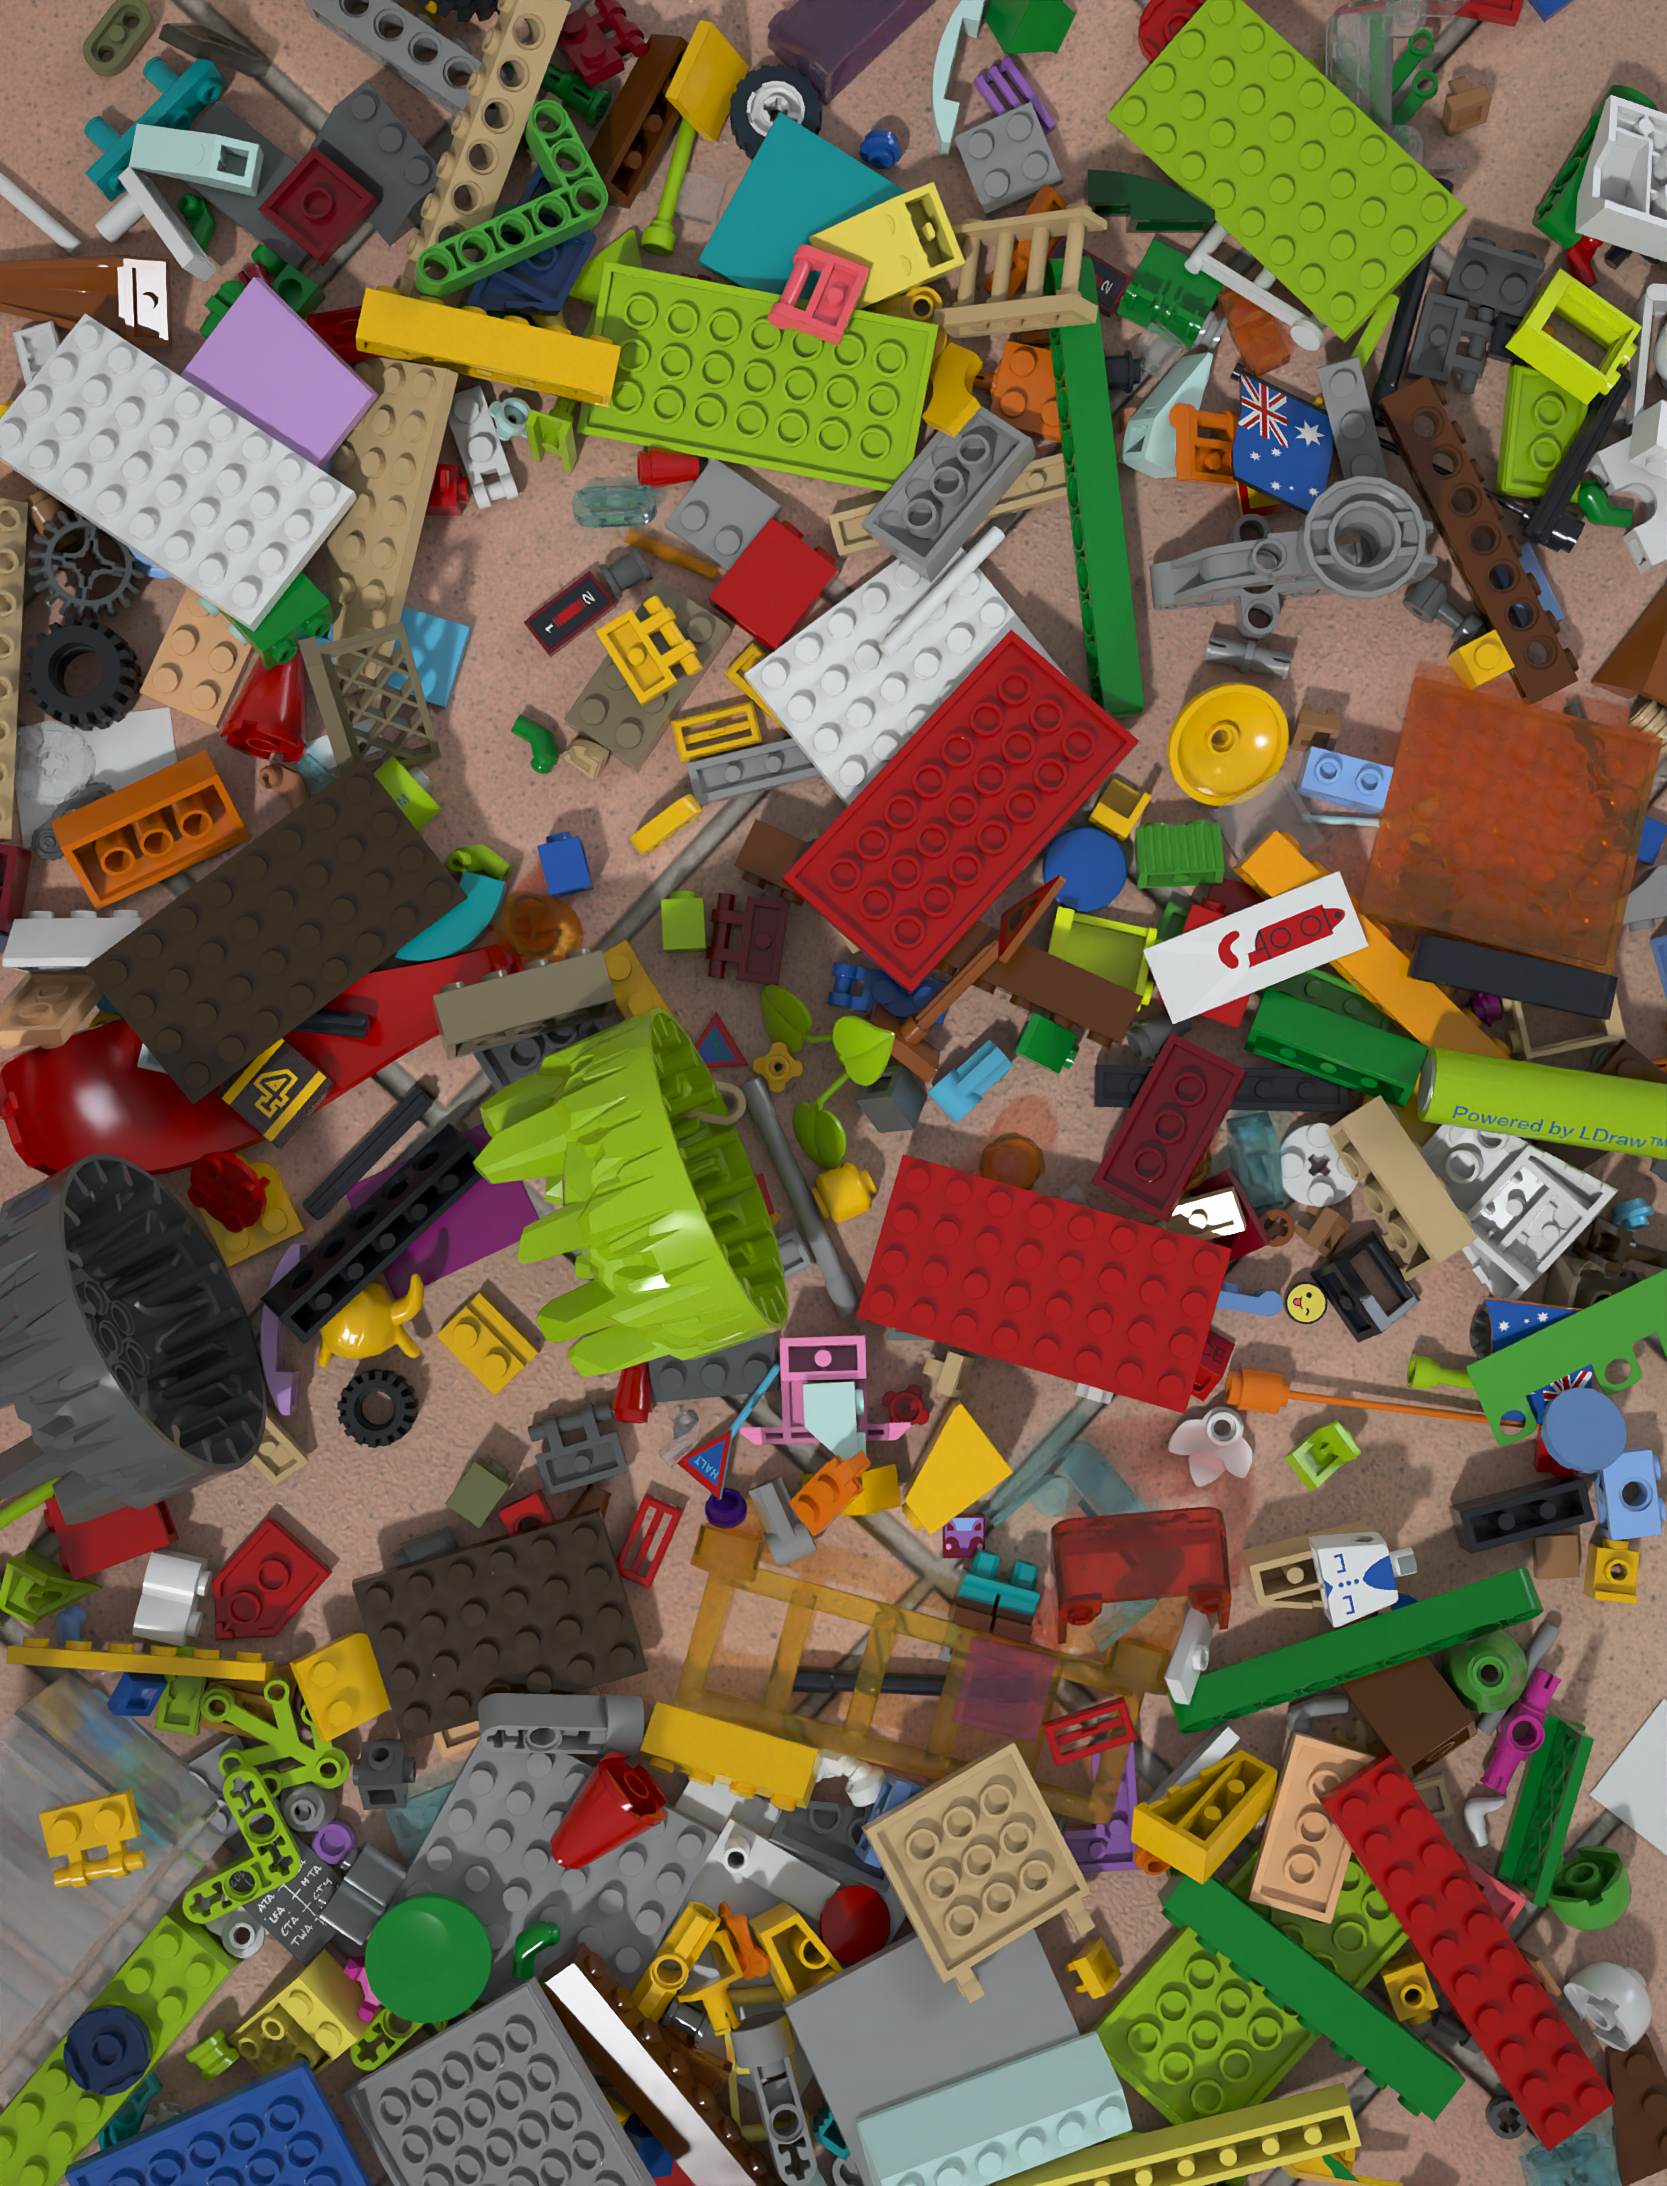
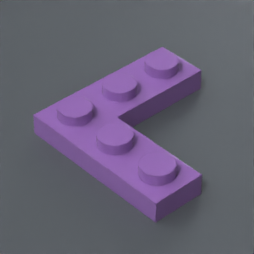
[1063,1740,1141,1873]

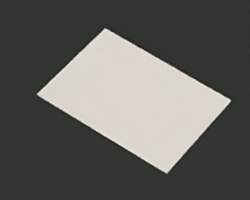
[14,707,177,849]
[1589,1698,1667,1855]

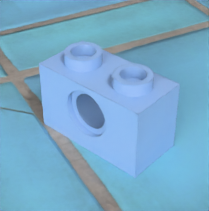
[1293,746,1394,815]
[1593,1446,1666,1541]

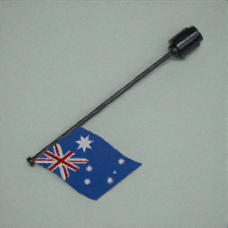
[1230,363,1585,553]

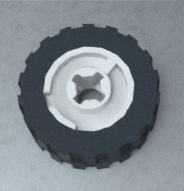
[730,64,822,160]

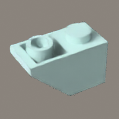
[802,1380,866,1461]

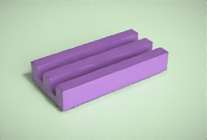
[973,56,1056,135]

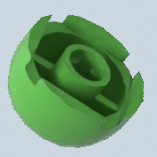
[1547,1846,1632,1930]

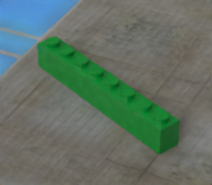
[1157,1870,1466,2121]

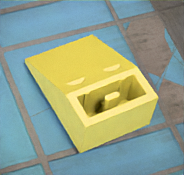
[809,182,965,310]
[227,1948,382,2076]

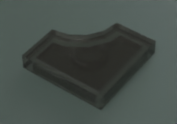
[158,22,271,77]

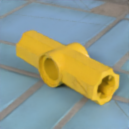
[631,1900,721,2024]

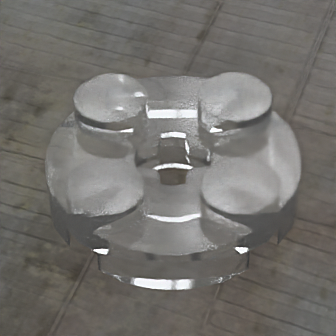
[14,721,96,807]

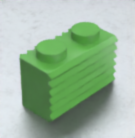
[1134,819,1225,889]

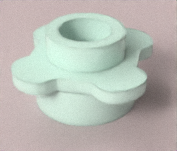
[488,397,531,441]

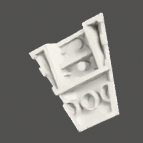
[1421,1125,1619,1300]

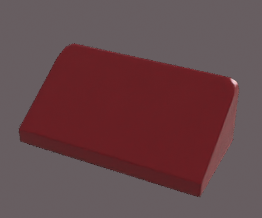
[1189,1168,1270,1261]

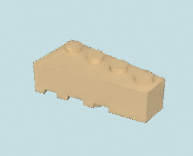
[1326,1095,1478,1282]

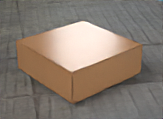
[1532,1533,1580,1579]

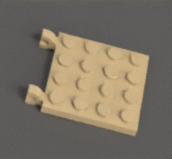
[861,1739,1096,2004]

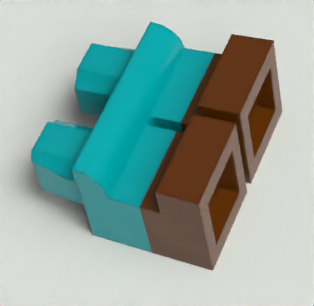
[947,1548,1041,1644]

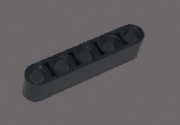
[1407,934,1619,1020]

